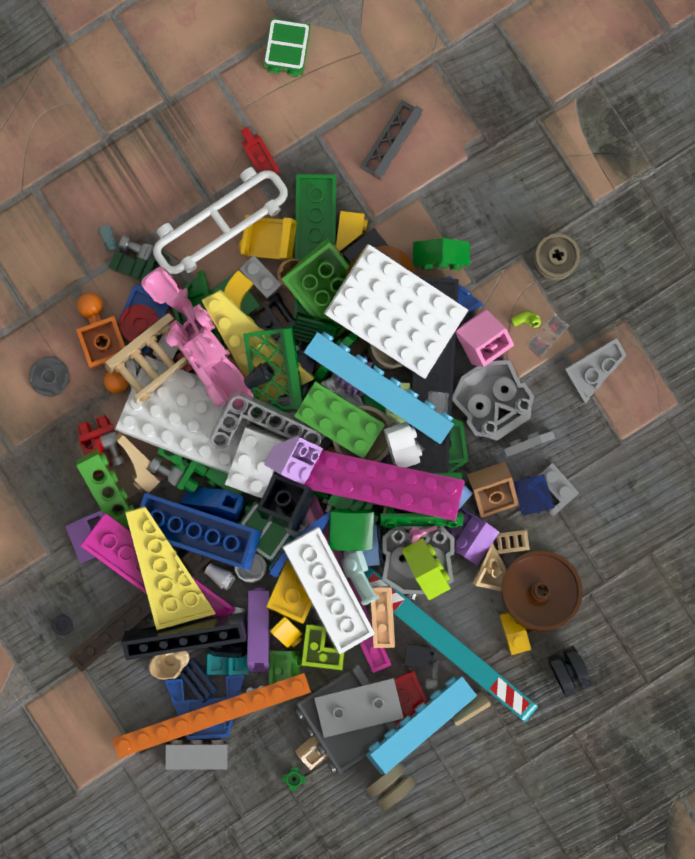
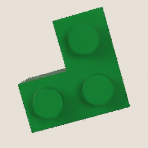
[413,238,470,271]

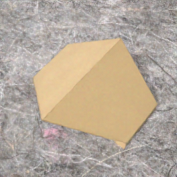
[473,543,507,591]

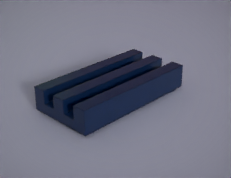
[180,659,219,703]

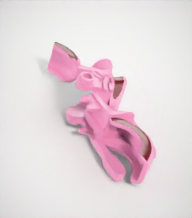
[141,266,254,407]

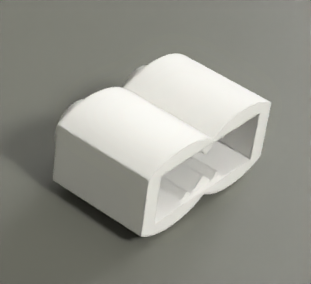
[384,422,422,468]

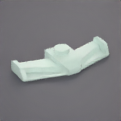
[341,551,379,605]

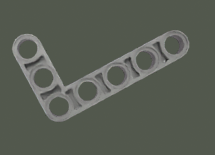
[210,391,321,450]

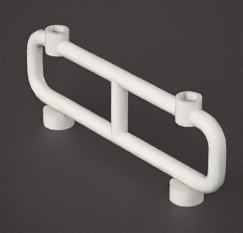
[153,167,288,274]

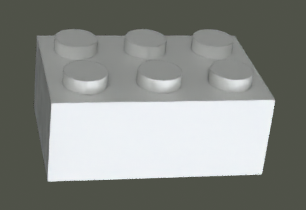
[225,424,286,498]

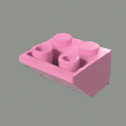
[455,309,514,367]

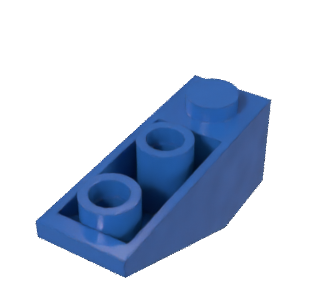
[181,487,244,523]

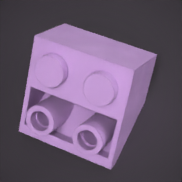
[264,436,323,485]

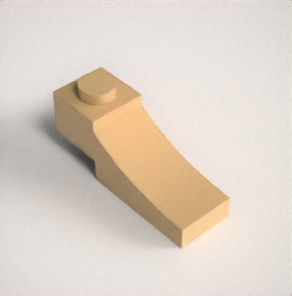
[114,432,159,494]

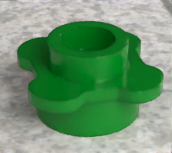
[282,767,306,791]

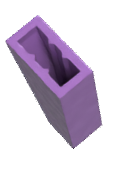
[247,588,270,672]

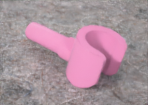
[408,525,438,543]

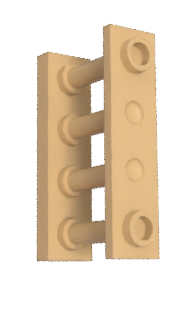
[105,313,191,404]

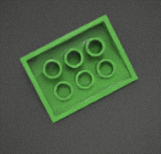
[281,237,350,340]

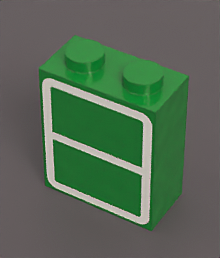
[263,18,311,77]
[238,501,290,562]

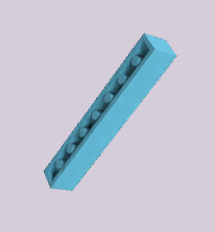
[304,332,454,444]

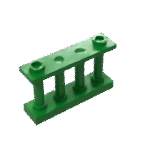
[381,473,463,528]

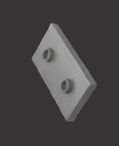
[314,678,404,738]

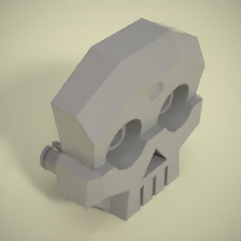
[452,360,534,441]
[382,526,455,594]

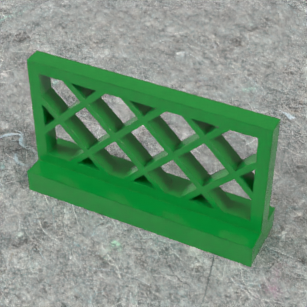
[243,326,304,414]

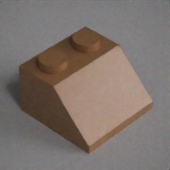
[467,462,519,518]

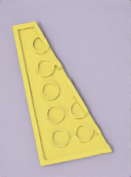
[125,506,216,630]

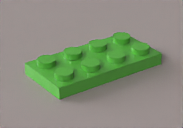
[294,381,385,459]

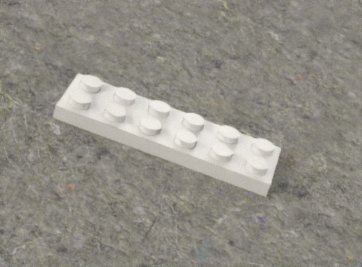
[282,527,375,654]

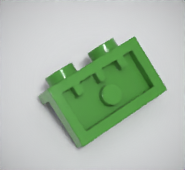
[269,650,302,684]

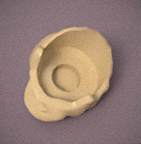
[148,651,190,680]

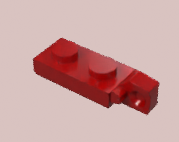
[241,127,280,182]

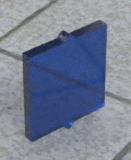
[513,474,555,516]

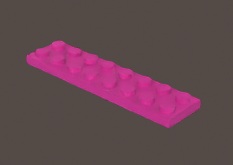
[298,450,465,521]
[80,512,235,620]

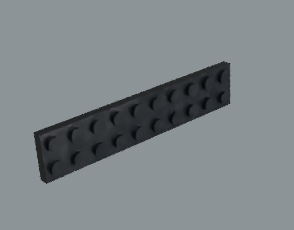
[408,277,459,473]

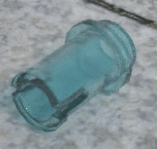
[98,225,118,252]

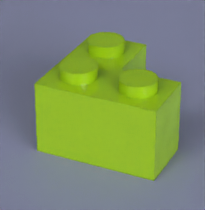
[401,538,451,600]
[302,624,344,670]

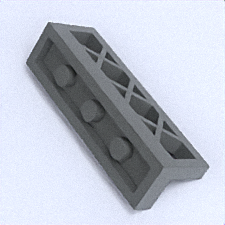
[360,100,423,180]

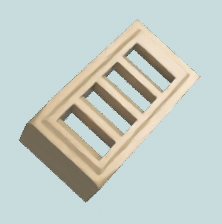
[493,530,530,554]

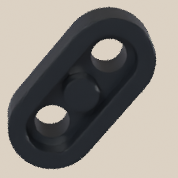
[208,641,248,658]

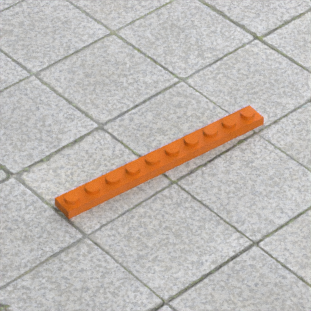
[112,672,311,758]

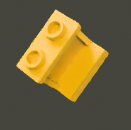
[239,215,297,261]

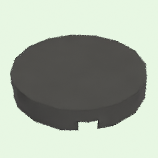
[29,357,70,397]

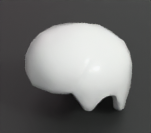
[235,553,267,583]

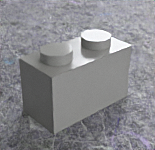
[239,255,282,300]

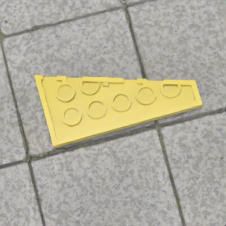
[202,290,315,402]

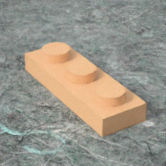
[371,586,395,648]

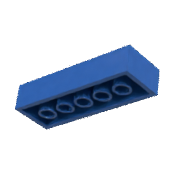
[140,493,263,570]

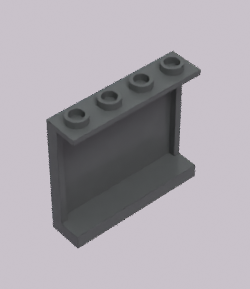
[295,665,397,774]

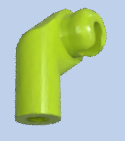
[510,311,541,328]

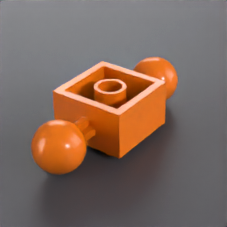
[76,292,129,394]

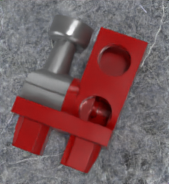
[78,415,127,476]

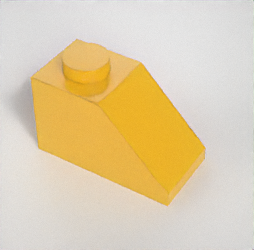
[336,211,368,253]
[499,613,531,655]
[270,616,302,648]

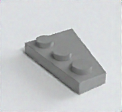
[564,338,627,403]

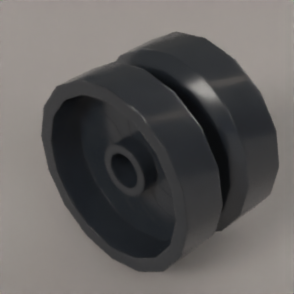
[547,645,592,698]

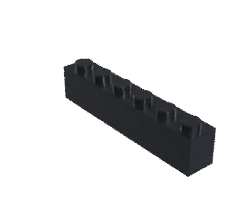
[121,612,248,660]

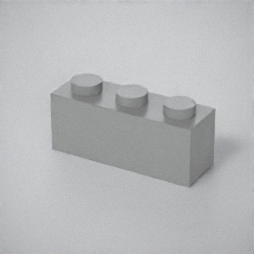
[166,739,228,770]

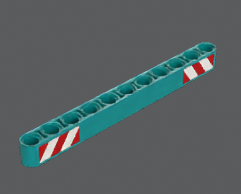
[364,566,538,722]

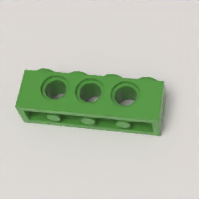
[76,449,135,528]

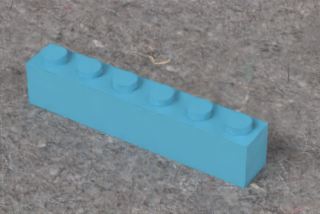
[366,676,477,774]

